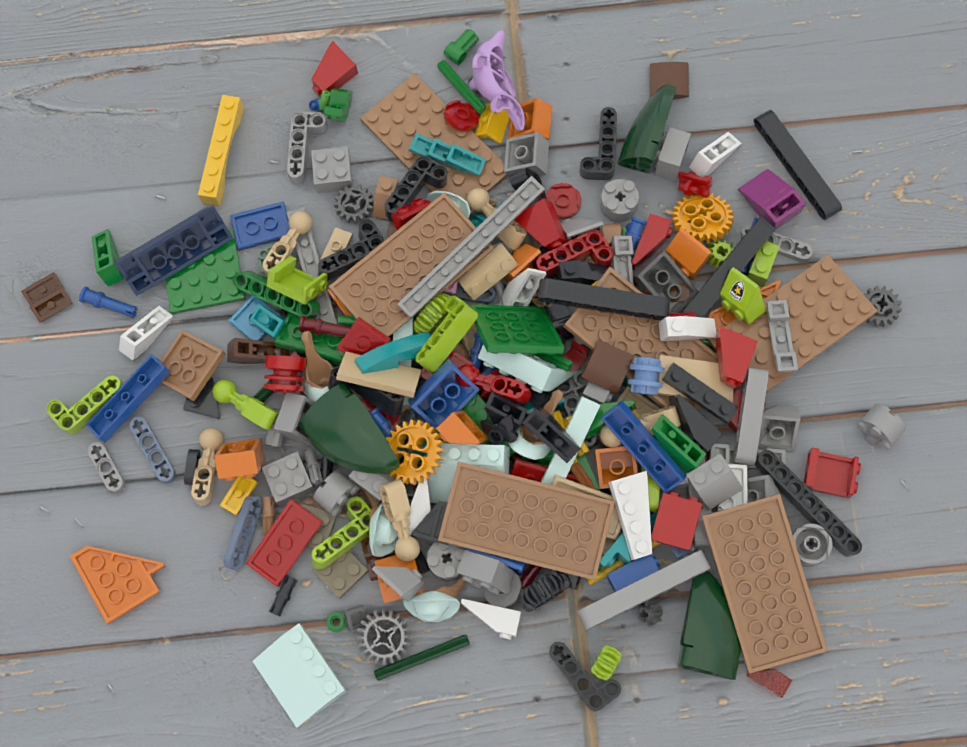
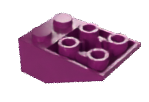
[738,169,806,229]

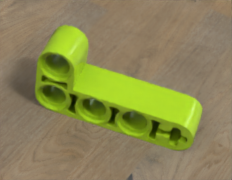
[416,296,478,373]
[46,375,124,435]
[311,497,371,569]

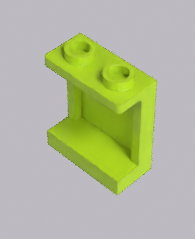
[267,256,328,304]

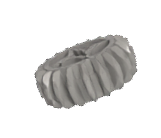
[356,609,411,665]

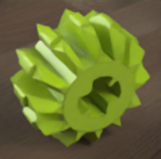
[707,238,734,269]
[591,645,622,681]

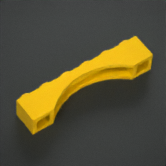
[198,95,244,206]

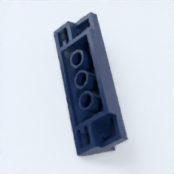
[114,204,233,296]

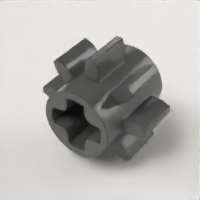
[638,599,663,626]

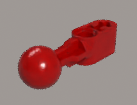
[456,364,531,404]

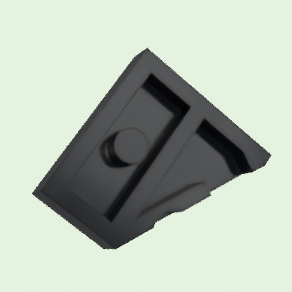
[183,377,220,419]
[411,501,449,545]

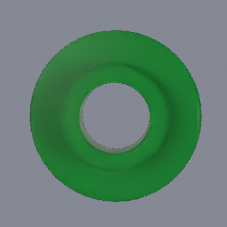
[326,612,346,632]

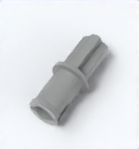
[304,449,323,486]

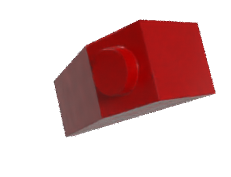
[632,213,673,271]

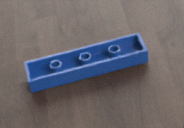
[86,354,171,443]
[601,401,687,493]

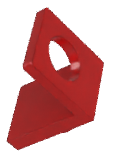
[564,340,589,372]

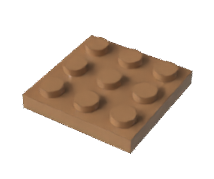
[160,330,226,401]

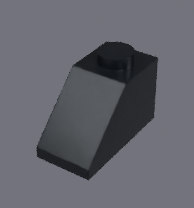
[484,391,527,431]

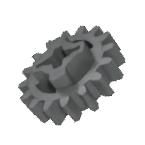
[334,183,374,224]
[864,285,902,327]

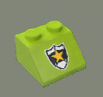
[720,267,766,325]

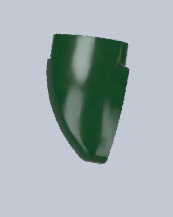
[617,85,677,173]
[300,384,400,474]
[677,571,740,680]

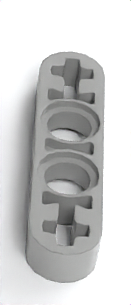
[741,225,813,262]

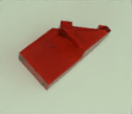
[746,669,792,698]

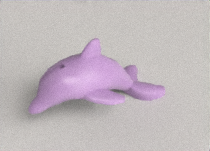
[468,30,525,130]

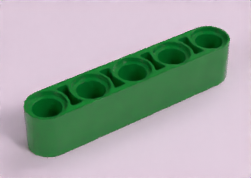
[232,270,320,317]

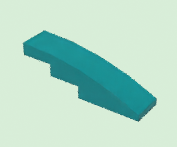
[408,133,486,176]
[355,332,431,374]

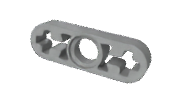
[88,442,125,493]

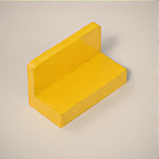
[475,103,510,144]

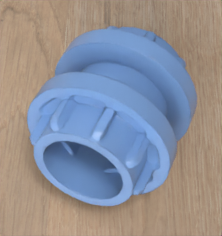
[628,357,665,395]

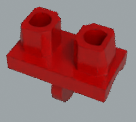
[678,171,712,198]

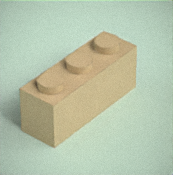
[458,243,519,300]

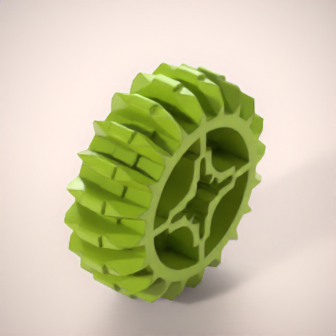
[413,293,451,334]

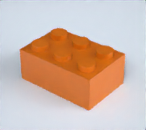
[214,438,265,481]

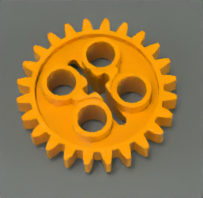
[672,193,734,244]
[385,420,445,485]

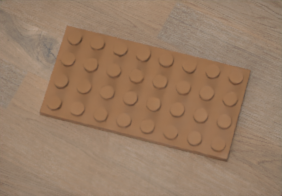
[360,73,510,198]
[328,192,494,337]
[708,255,878,393]
[563,267,718,410]
[438,461,615,580]
[701,494,828,674]

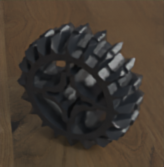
[518,570,570,612]

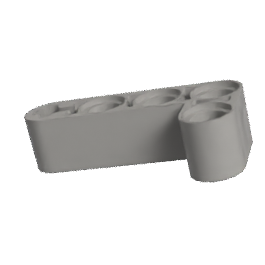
[287,112,328,185]

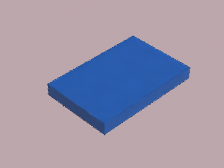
[230,201,290,251]

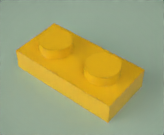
[220,476,258,516]

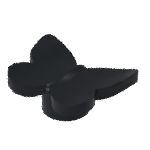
[479,415,518,445]

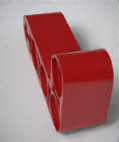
[536,230,613,278]

